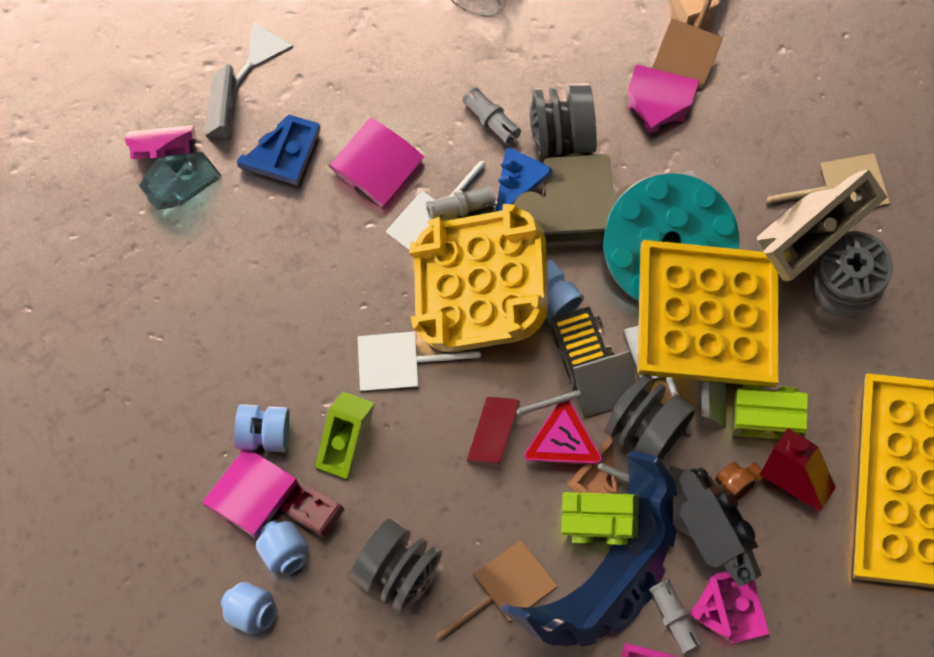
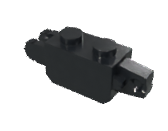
[679,467,762,587]

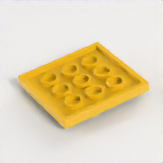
[637,240,778,387]

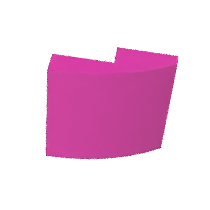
[328,117,425,207]
[202,449,298,539]

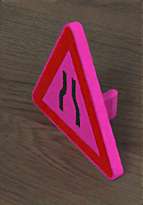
[524,400,601,464]

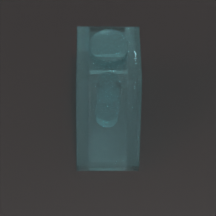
[139,152,221,210]

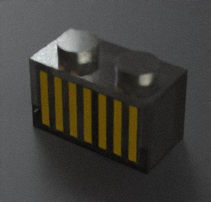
[550,306,614,391]

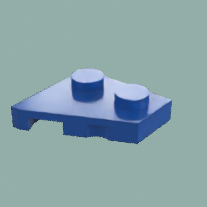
[237,114,321,186]

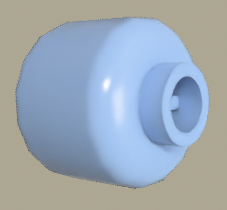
[256,521,309,575]
[221,582,277,635]

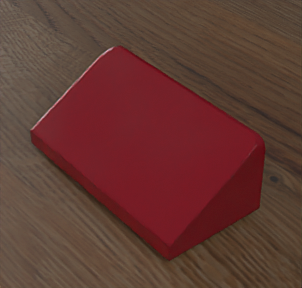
[467,397,520,471]

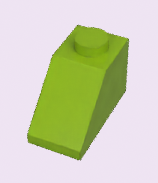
[315,391,375,479]

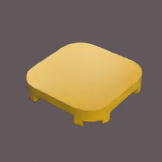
[409,204,549,352]

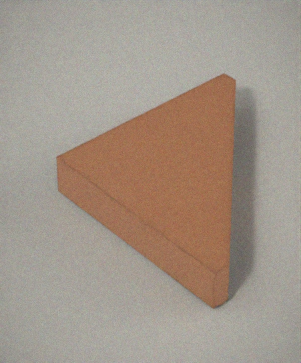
[567,437,618,494]

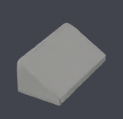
[205,64,237,138]
[699,380,726,429]

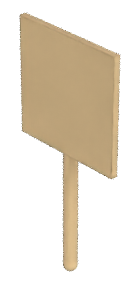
[767,153,890,207]

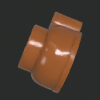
[715,462,766,502]

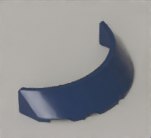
[500,450,677,647]

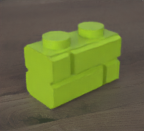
[733,385,808,440]
[561,492,639,545]

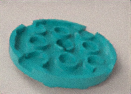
[603,173,740,302]

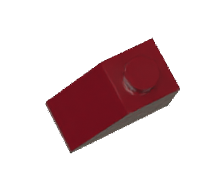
[759,428,836,512]

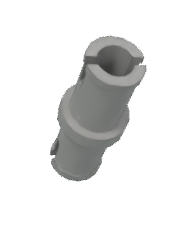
[462,87,521,145]
[426,185,496,220]
[649,579,703,654]

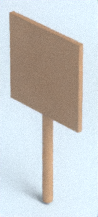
[652,0,723,90]
[436,539,558,640]

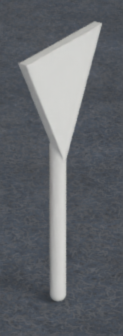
[235,23,293,89]

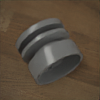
[529,82,597,158]
[812,231,893,319]
[604,374,696,461]
[349,518,442,614]

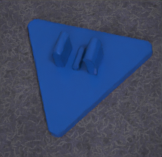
[496,147,553,212]

